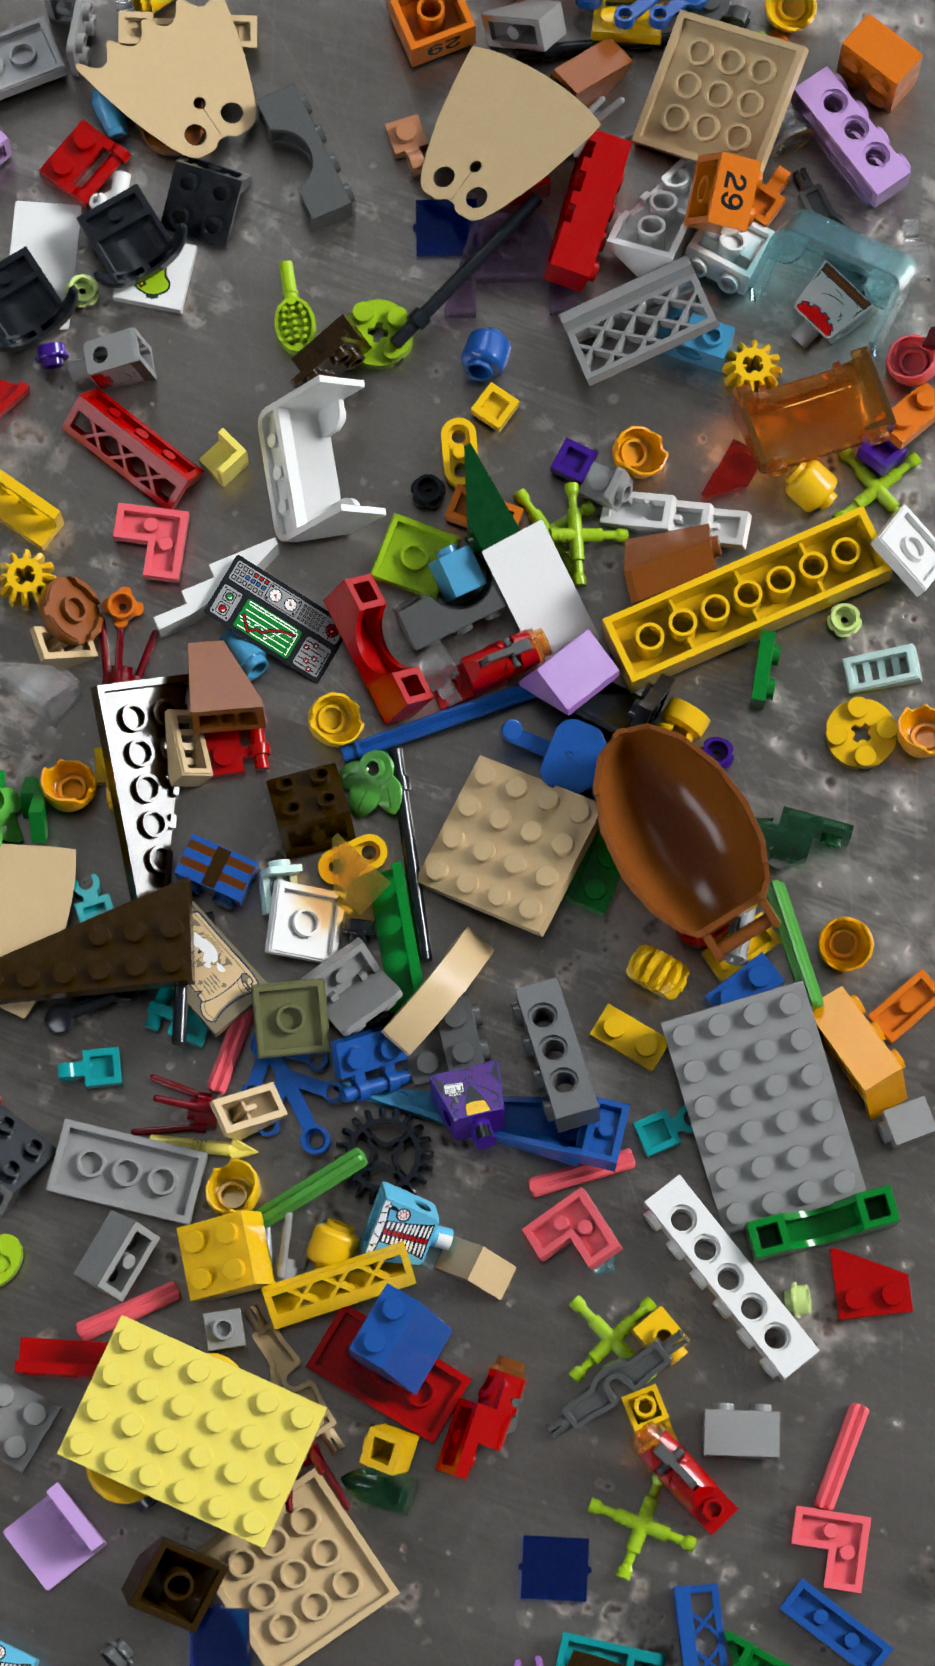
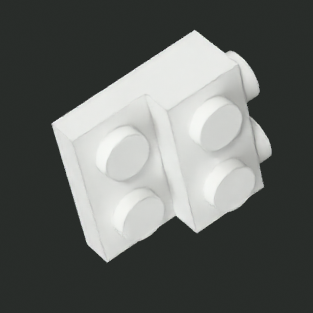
[684,221,779,295]

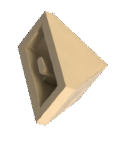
[29,626,98,676]
[209,1082,288,1141]
[434,1236,517,1301]

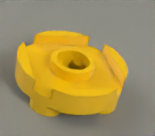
[825,696,897,771]

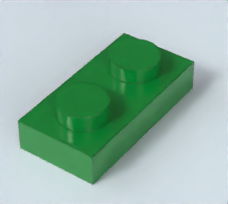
[749,630,781,710]

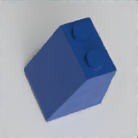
[349,1283,453,1396]

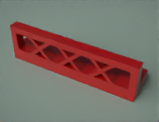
[61,387,205,510]
[14,1337,109,1380]

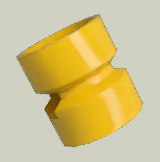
[654,697,710,742]

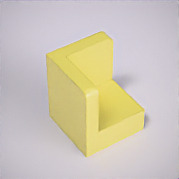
[198,428,249,488]

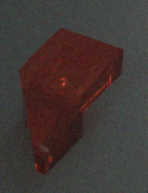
[701,439,765,498]

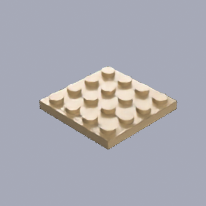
[631,9,809,174]
[418,755,599,937]
[195,1468,400,1666]

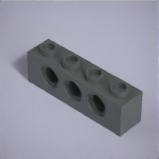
[511,977,601,1133]

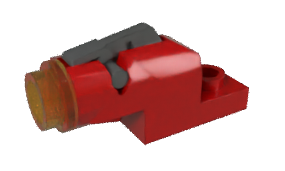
[427,628,552,711]
[435,1355,527,1480]
[630,1421,738,1535]

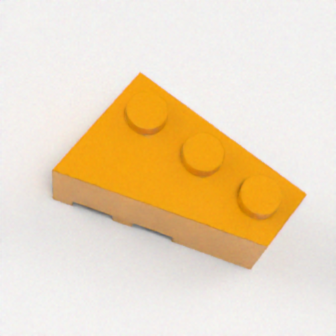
[812,986,908,1121]

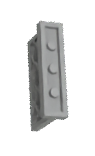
[558,255,720,386]

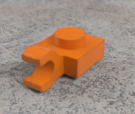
[752,166,791,228]

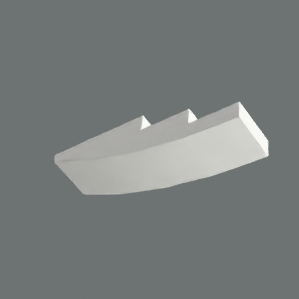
[600,491,752,550]
[154,537,279,639]

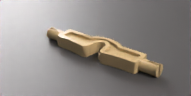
[243,1305,346,1456]

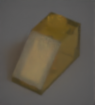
[331,833,391,916]

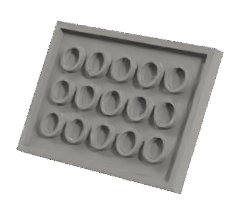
[661,980,867,1235]

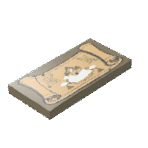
[171,900,267,1037]

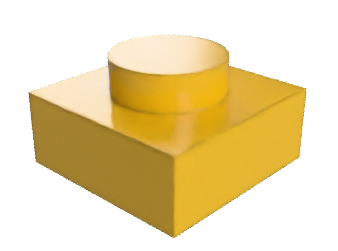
[471,382,520,433]

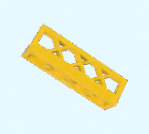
[0,469,65,551]
[261,1241,417,1330]

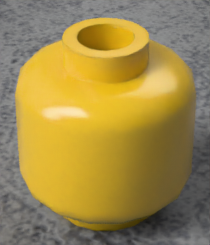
[784,459,838,512]
[306,1218,360,1270]

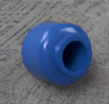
[461,327,511,381]

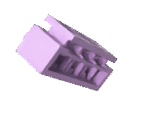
[791,66,911,208]

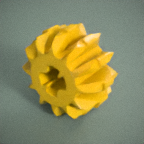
[722,339,782,401]
[0,549,57,611]
[626,944,690,1000]

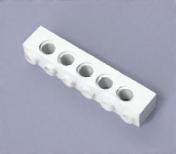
[643,1174,820,1382]

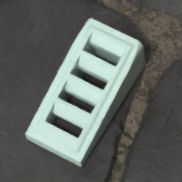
[842,643,922,694]

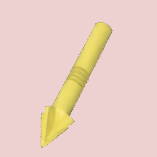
[150,1134,258,1160]

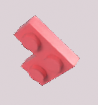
[113,503,190,583]
[521,1187,623,1270]
[790,1506,871,1594]

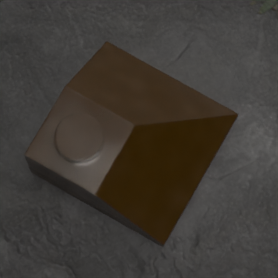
[121,1536,230,1633]

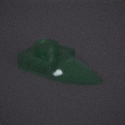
[340,1467,418,1516]

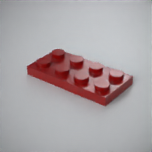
[305,1306,472,1445]

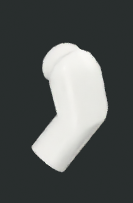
[89,171,131,209]

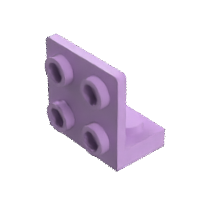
[3,1482,108,1590]

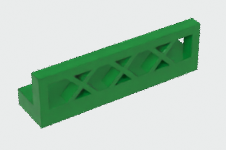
[367,861,423,1017]

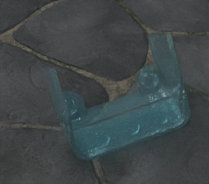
[747,209,917,357]

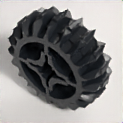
[334,1107,434,1206]

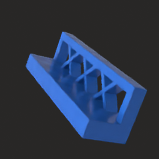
[672,1583,728,1666]

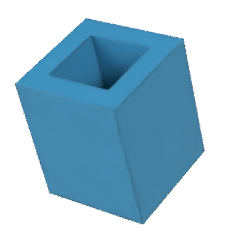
[428,543,487,603]

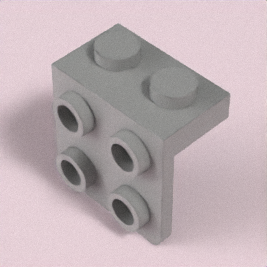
[44,0,97,77]
[299,937,403,1036]

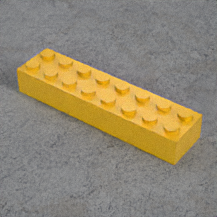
[601,506,893,693]

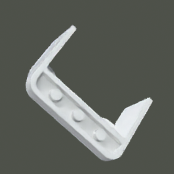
[258,375,386,542]

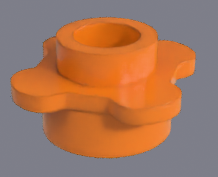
[101,587,144,628]

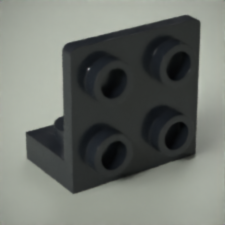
[161,156,252,247]
[574,674,675,733]
[0,1106,57,1217]

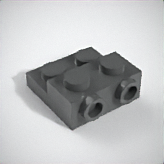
[407,996,491,1088]

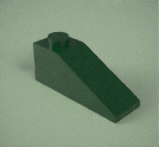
[464,443,521,563]

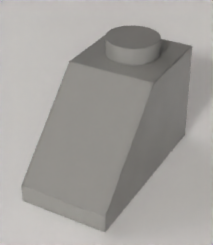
[481,0,567,52]

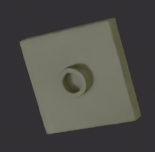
[251,978,331,1059]

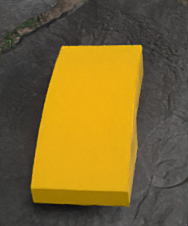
[621,1384,679,1472]

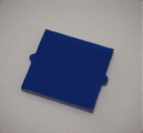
[413,199,481,256]
[518,1535,592,1602]
[190,1604,250,1666]

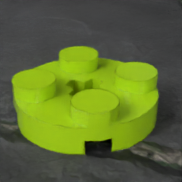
[348,299,413,370]

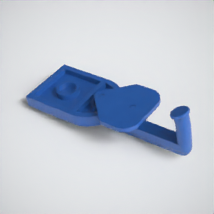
[499,719,606,801]

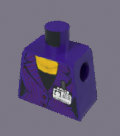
[430,1060,505,1150]

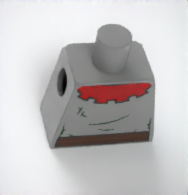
[790,260,877,349]
[68,327,157,390]

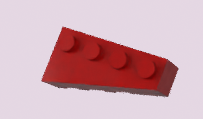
[542,129,633,292]

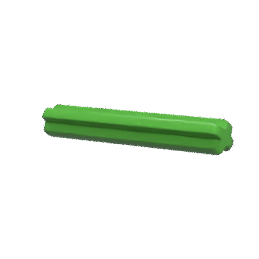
[766,879,824,1011]
[254,1147,368,1230]

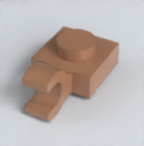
[385,114,429,178]

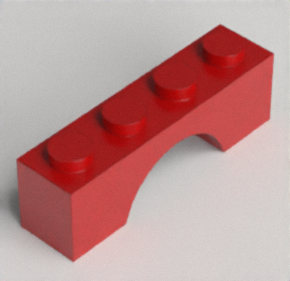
[323,573,434,724]

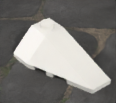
[606,158,697,277]

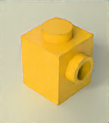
[631,1306,690,1367]
[359,1423,420,1476]

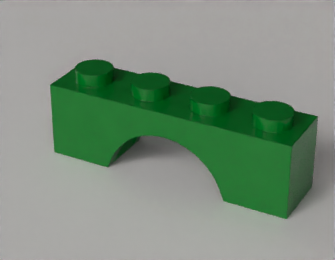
[744,1185,901,1263]

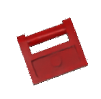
[39,119,131,209]

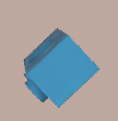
[657,307,735,373]

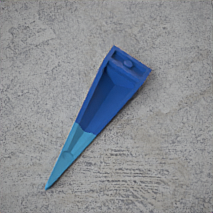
[333,1081,631,1172]

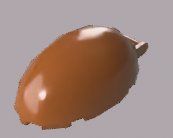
[593,723,782,963]

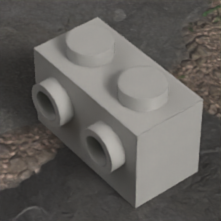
[73,1210,161,1302]
[702,1403,780,1460]

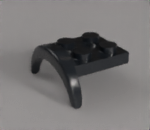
[76,184,187,289]
[0,246,79,353]

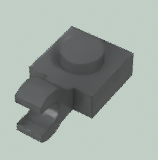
[688,0,750,29]

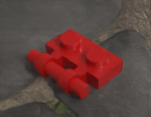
[204,712,271,780]

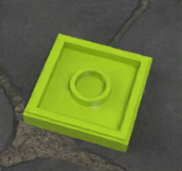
[370,513,461,602]

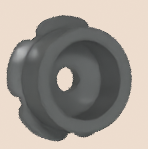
[99,1638,134,1666]

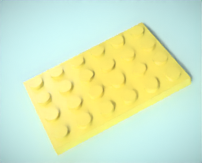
[57,1315,328,1549]

